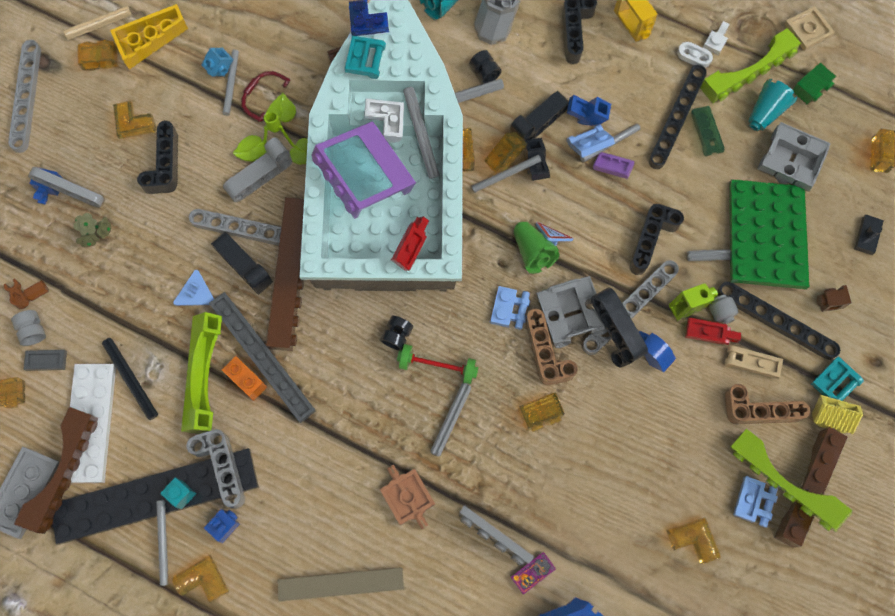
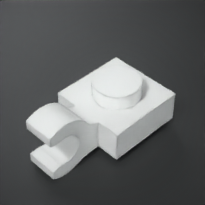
[703,21,730,55]

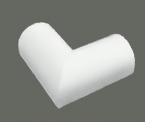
[364,98,404,143]

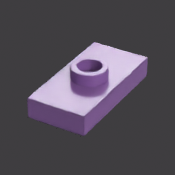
[593,152,634,179]

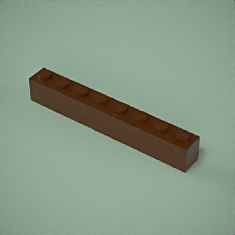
[266,197,304,351]

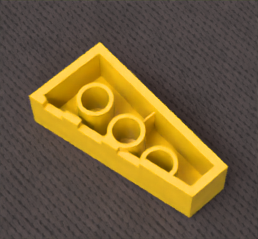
[110,4,188,70]

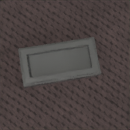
[23,350,67,371]

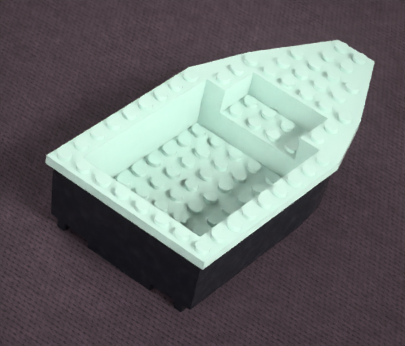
[300,0,463,291]

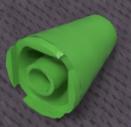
[513,222,560,274]

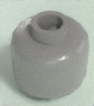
[709,295,739,324]

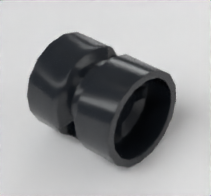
[469,50,502,84]
[380,315,414,351]

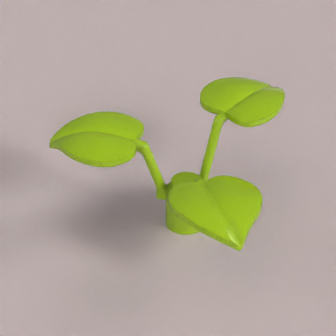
[233,93,308,165]

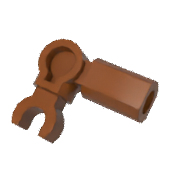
[4,279,49,309]

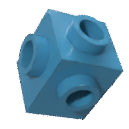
[202,48,233,77]

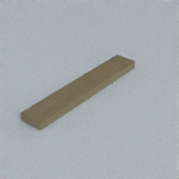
[278,568,404,601]

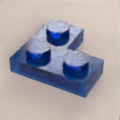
[349,0,389,36]

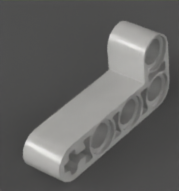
[223,138,292,202]
[186,429,245,509]

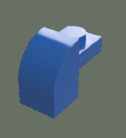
[567,95,611,126]
[639,331,676,372]

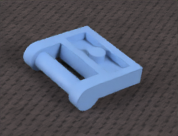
[567,124,615,158]

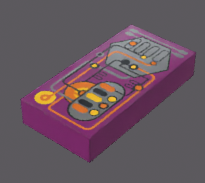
[511,552,556,595]

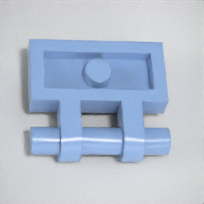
[490,286,530,330]
[733,476,778,528]

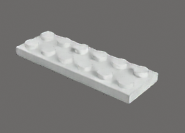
[70,364,116,483]

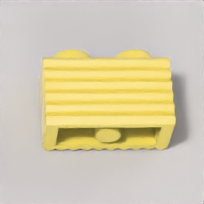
[812,395,863,434]

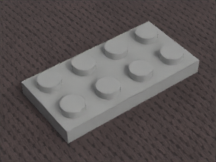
[0,446,60,539]
[459,505,534,566]

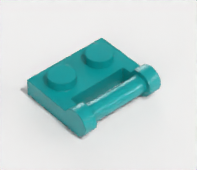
[345,36,386,79]
[811,356,864,401]

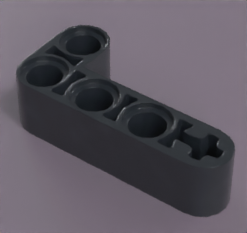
[562,0,597,65]
[509,91,569,148]
[137,120,178,194]
[629,204,684,275]
[211,232,273,295]
[591,287,648,368]

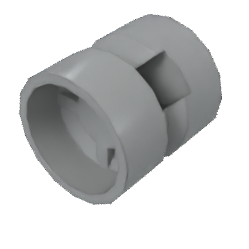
[11,310,46,346]

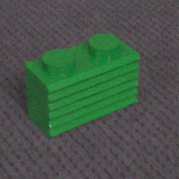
[793,62,837,105]

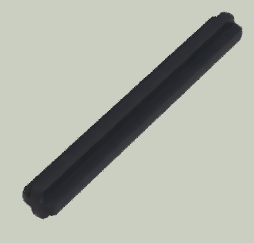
[102,338,158,420]

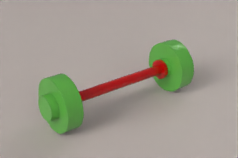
[397,344,479,385]

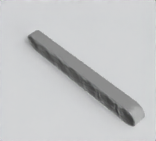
[8,40,41,153]
[189,209,281,246]
[582,260,679,355]

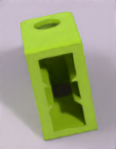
[668,283,718,321]

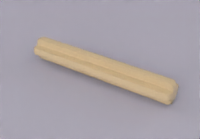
[63,6,131,40]

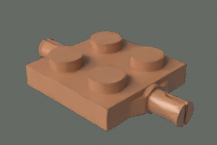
[380,465,435,530]

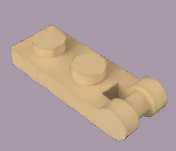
[724,346,783,379]

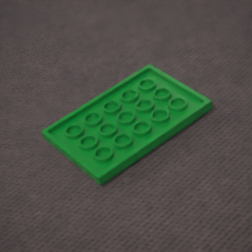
[729,179,810,290]

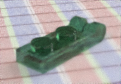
[691,106,724,156]

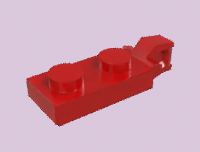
[391,216,429,271]
[685,318,741,345]

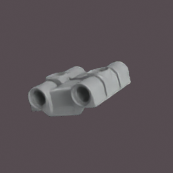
[757,122,831,192]
[537,276,608,348]

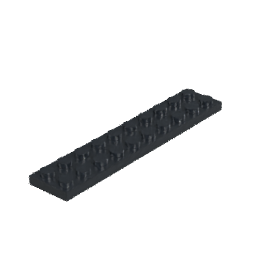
[52,448,259,545]

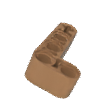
[526,309,578,385]
[725,384,810,424]

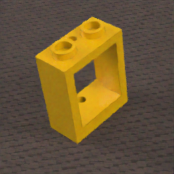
[614,0,658,42]

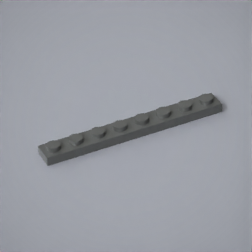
[209,292,316,423]

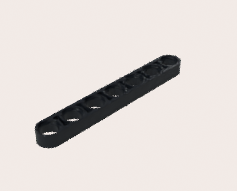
[649,65,707,169]
[717,282,841,360]

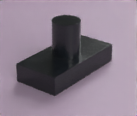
[854,214,884,255]

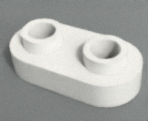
[677,42,713,68]

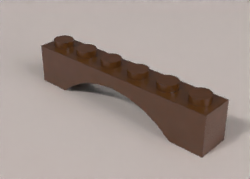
[14,407,98,534]
[774,427,848,548]

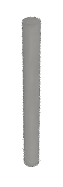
[223,50,239,116]
[580,124,640,162]
[472,155,541,192]
[156,500,168,586]

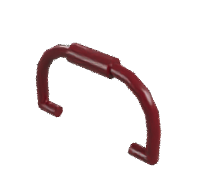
[241,71,290,122]

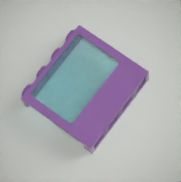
[311,121,416,219]

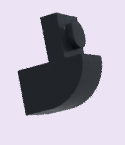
[524,138,550,181]

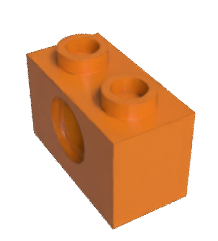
[222,356,267,401]

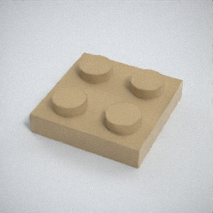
[784,6,835,50]

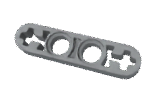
[28,167,104,208]

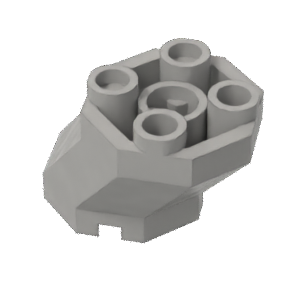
[474,0,521,45]

